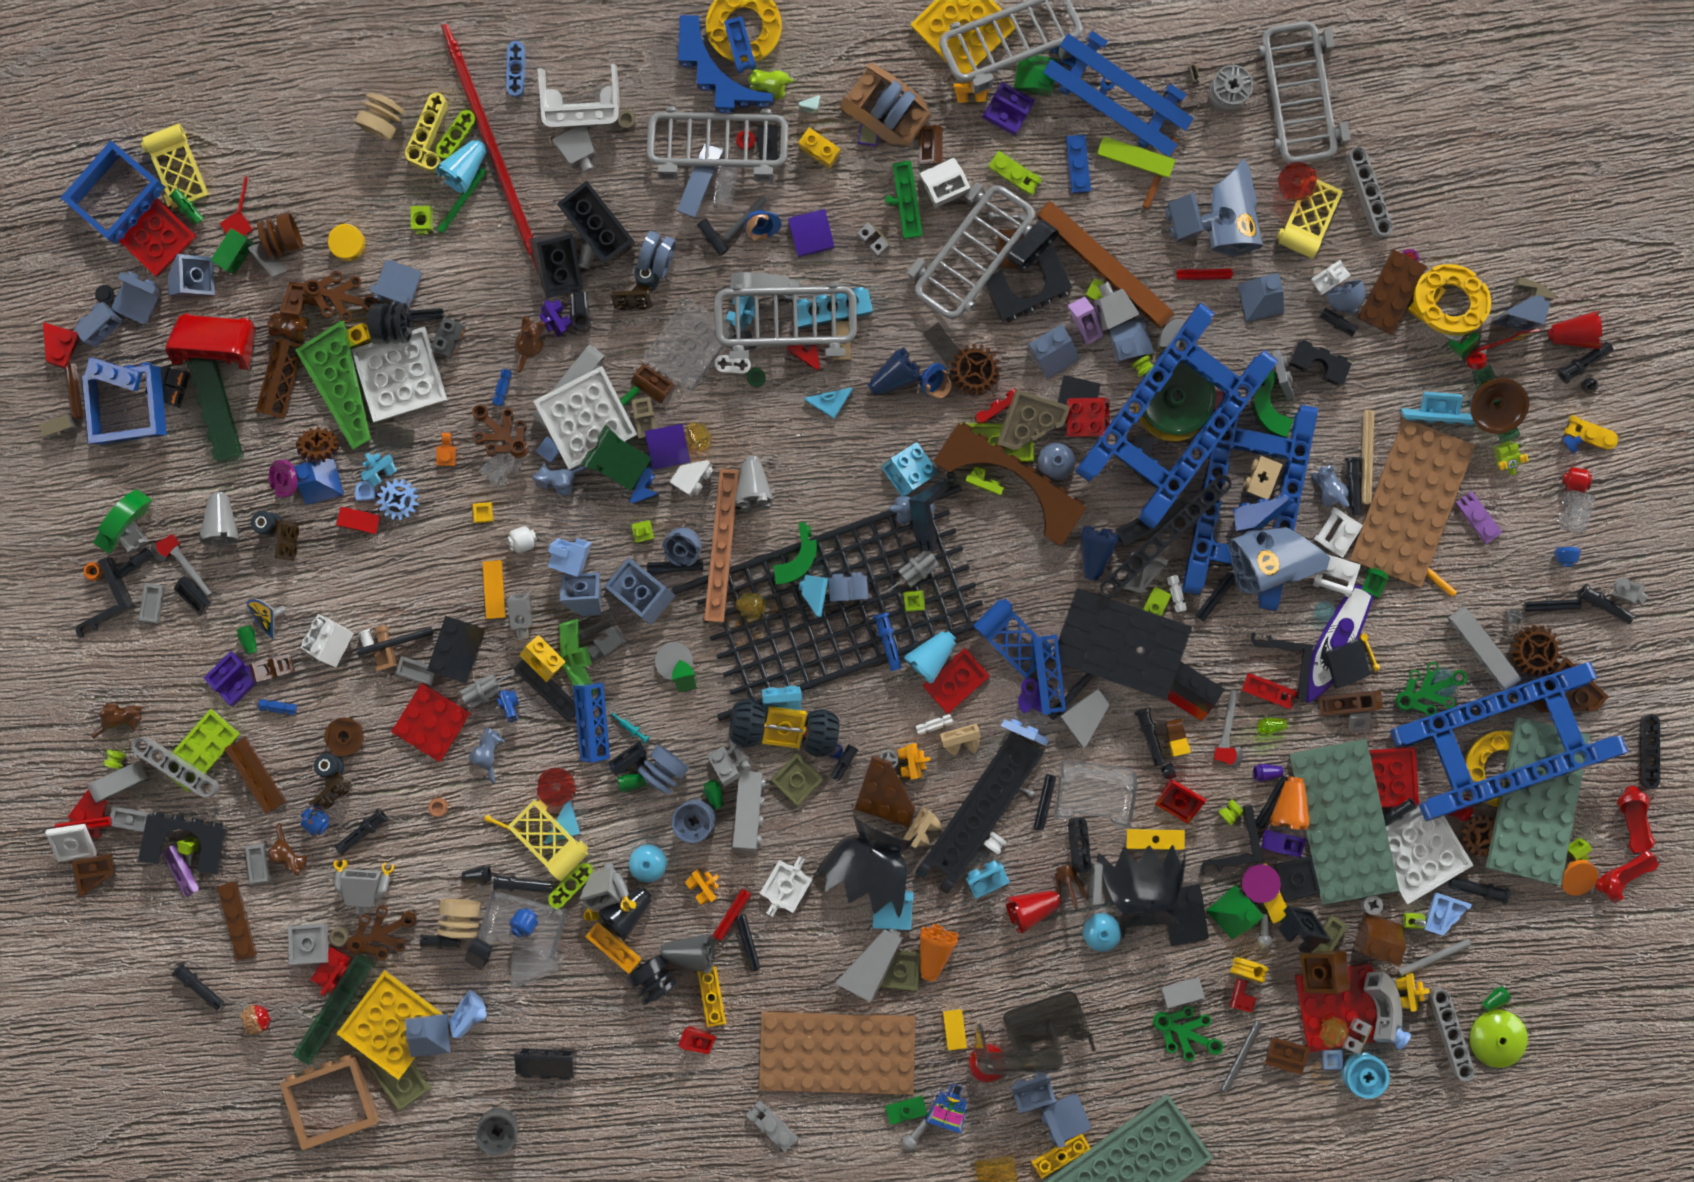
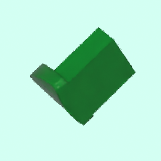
[1447,331,1480,359]
[1362,568,1389,598]
[672,660,697,693]

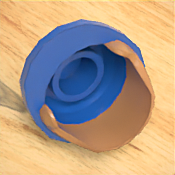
[744,210,782,242]
[920,363,952,398]

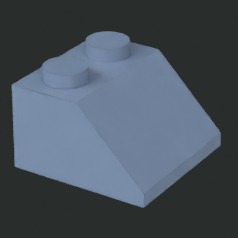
[1165,193,1204,242]
[74,302,124,347]
[1028,324,1080,379]

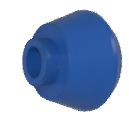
[1554,547,1581,567]

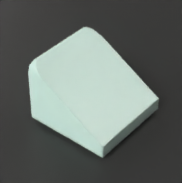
[799,96,820,114]

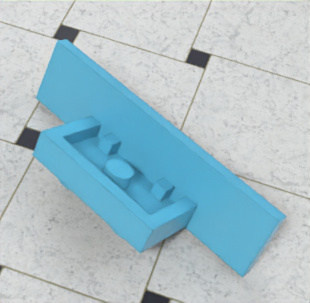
[1400,392,1475,426]

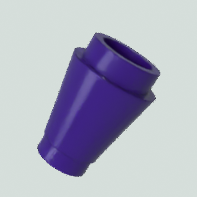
[1253,763,1283,782]

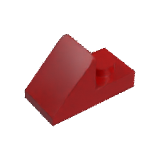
[786,345,820,372]
[678,1026,716,1055]

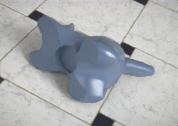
[532,463,587,496]
[1311,465,1349,507]
[889,496,935,524]
[469,727,505,784]

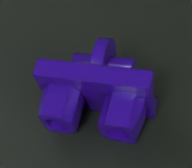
[539,300,572,337]

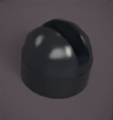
[1581,378,1599,394]
[1161,763,1176,779]

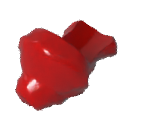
[1616,785,1655,854]
[1596,851,1659,903]

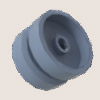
[870,80,916,130]
[637,230,676,279]

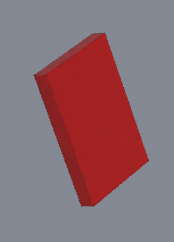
[922,648,990,715]

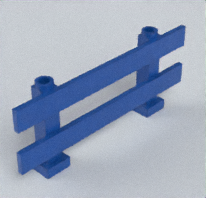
[1043,31,1194,157]

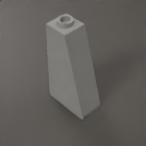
[836,928,904,1002]

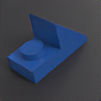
[629,467,659,504]

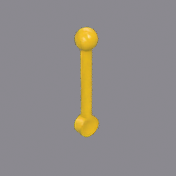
[1360,633,1380,671]
[484,815,522,832]

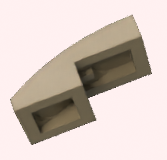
[1513,277,1555,302]
[631,397,657,440]

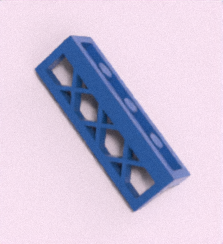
[1033,634,1066,715]
[573,683,610,763]

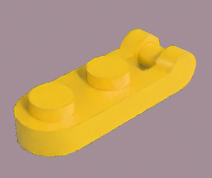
[1563,415,1618,450]

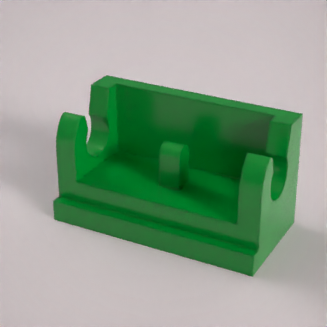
[211,228,255,275]

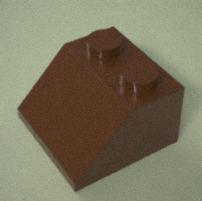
[1300,951,1350,994]

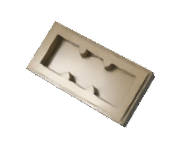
[831,321,851,360]

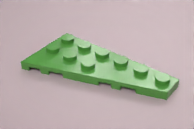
[296,321,371,450]

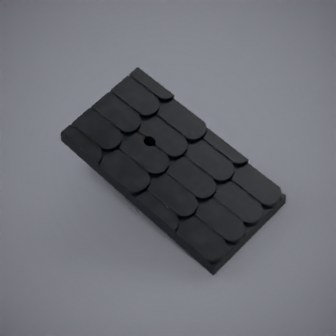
[1051,588,1193,700]

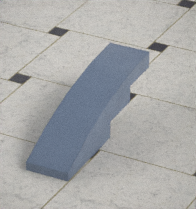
[677,144,723,218]

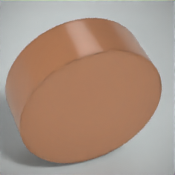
[428,798,448,817]

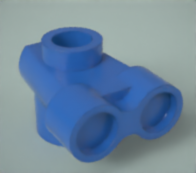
[497,690,520,722]

